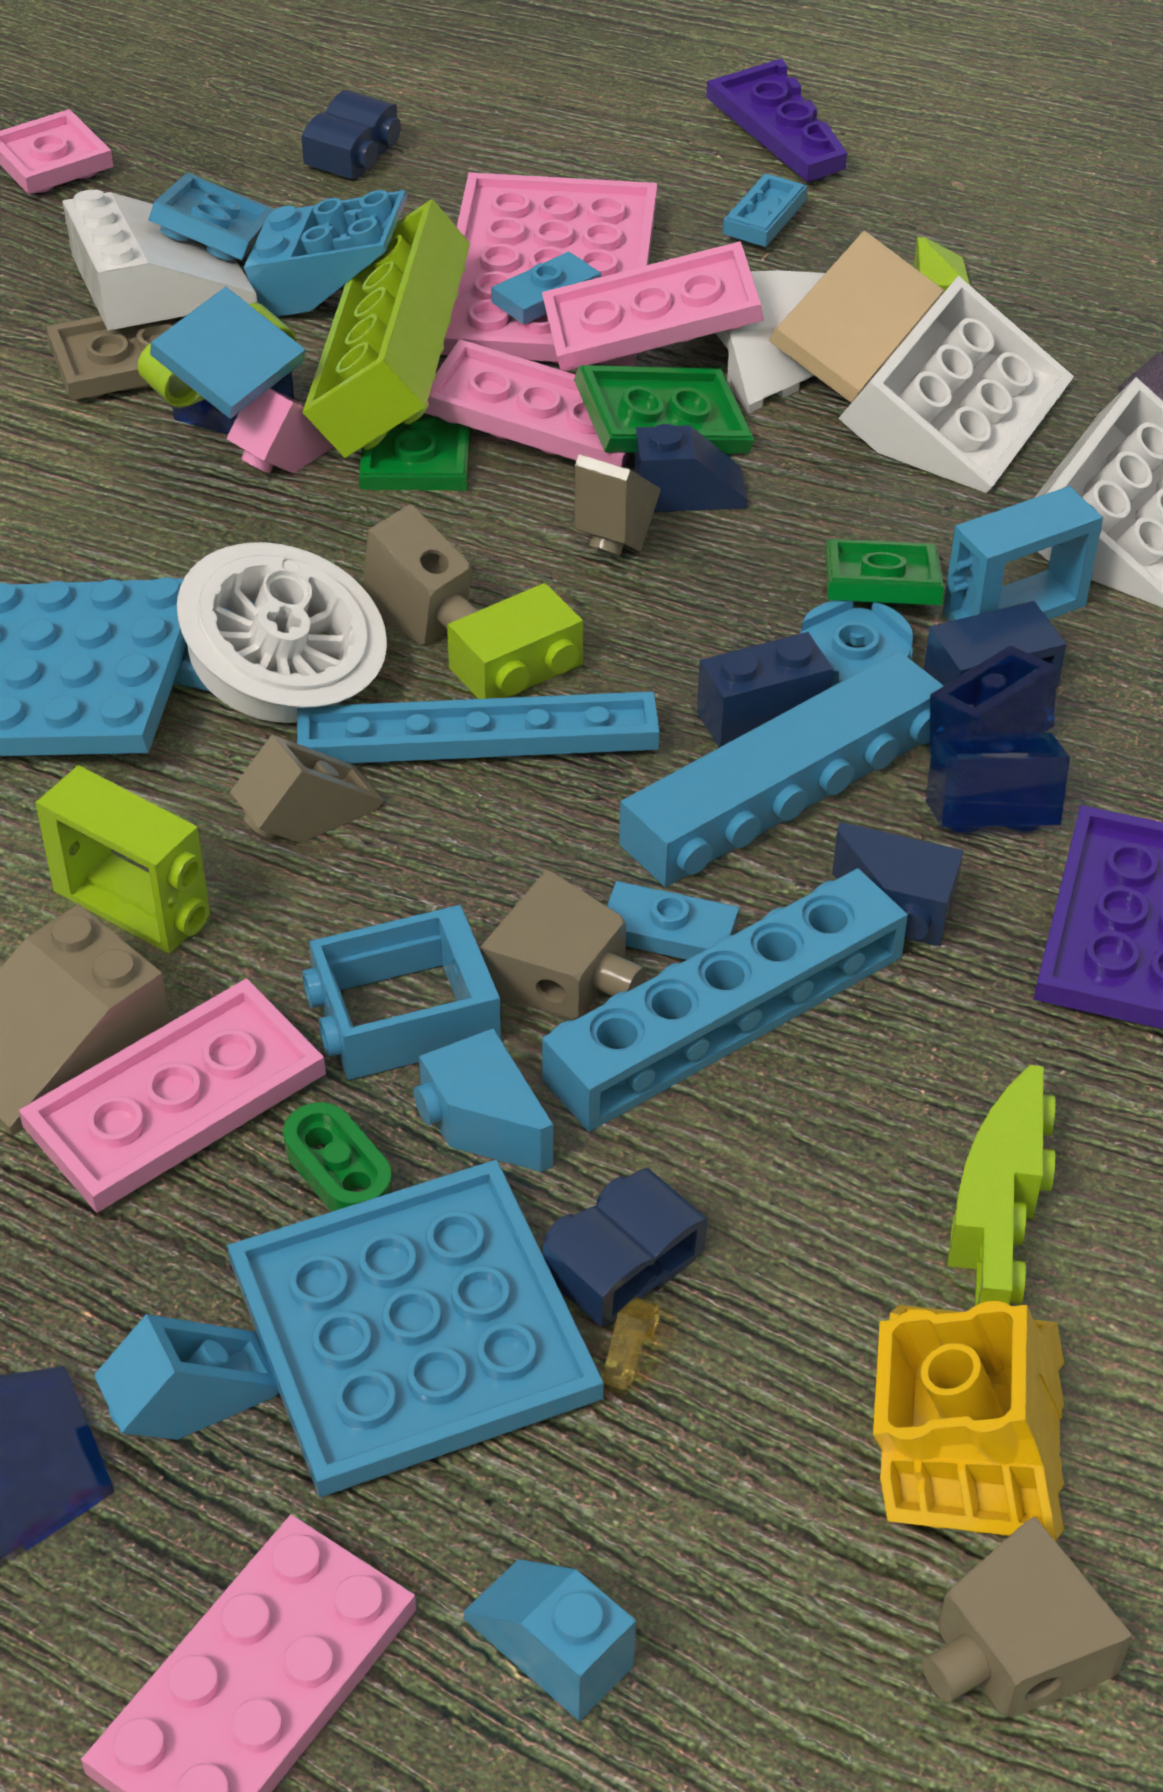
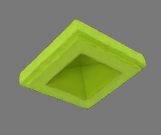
[914,237,970,292]

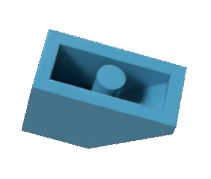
[413,1028,553,1172]
[94,1314,279,1440]
[463,1559,636,1722]

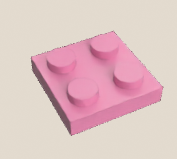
[0,109,114,195]

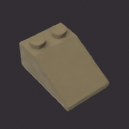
[0,903,170,1136]

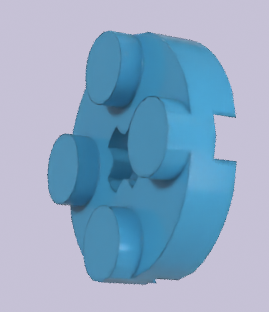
[800,600,913,687]

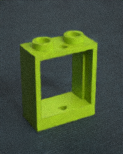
[35,765,210,954]

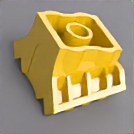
[873,1301,1065,1541]

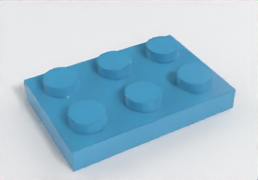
[148,172,275,261]

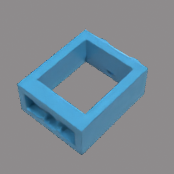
[942,486,1103,621]
[302,905,501,1080]

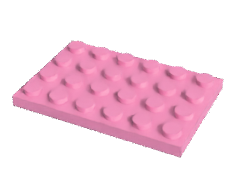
[441,172,657,366]

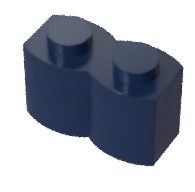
[301,90,401,179]
[543,1168,708,1327]

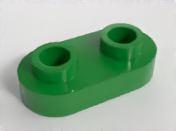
[283,1102,393,1212]

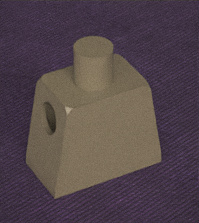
[363,504,479,645]
[480,870,646,1019]
[922,1517,1132,1718]

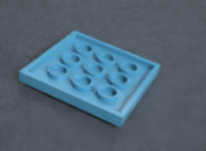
[0,577,187,756]
[227,1159,604,1498]

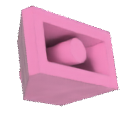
[226,388,334,474]

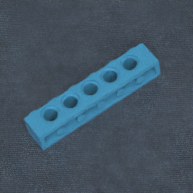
[542,868,908,1132]

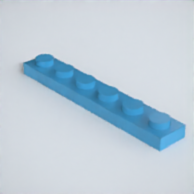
[297,691,659,763]

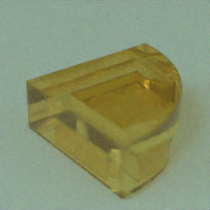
[602,1297,661,1390]

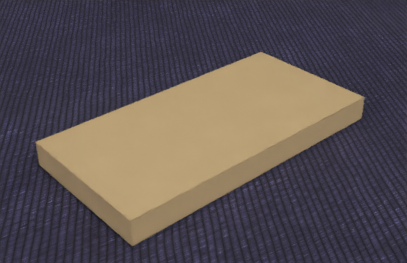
[769,230,944,403]

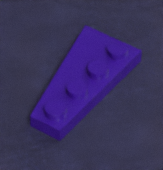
[706,58,847,182]

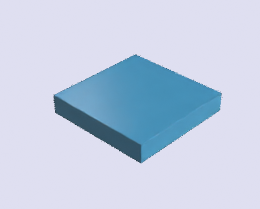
[150,286,306,419]

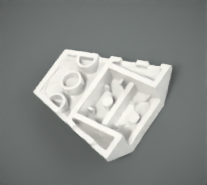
[716,270,825,414]

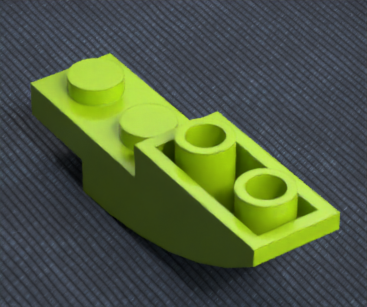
[947,1065,1055,1306]

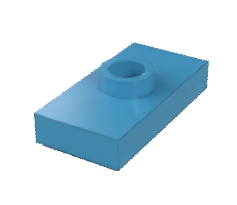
[723,174,807,247]
[491,251,601,325]
[607,881,739,960]

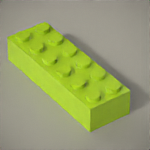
[302,198,471,458]

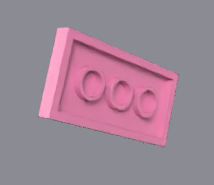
[542,241,764,371]
[424,339,631,468]
[19,978,326,1213]
[81,1514,416,1792]

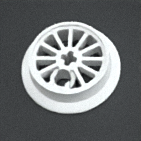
[177,542,387,723]

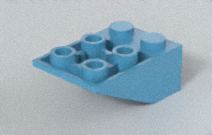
[244,190,408,317]

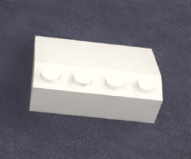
[62,190,257,330]
[838,276,1074,493]
[1034,377,1163,608]

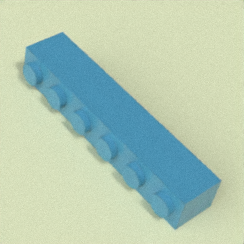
[619,651,948,888]

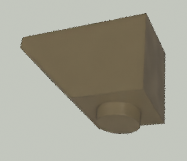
[575,454,661,556]
[230,734,384,843]

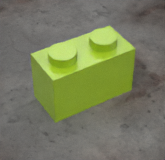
[447,583,583,699]

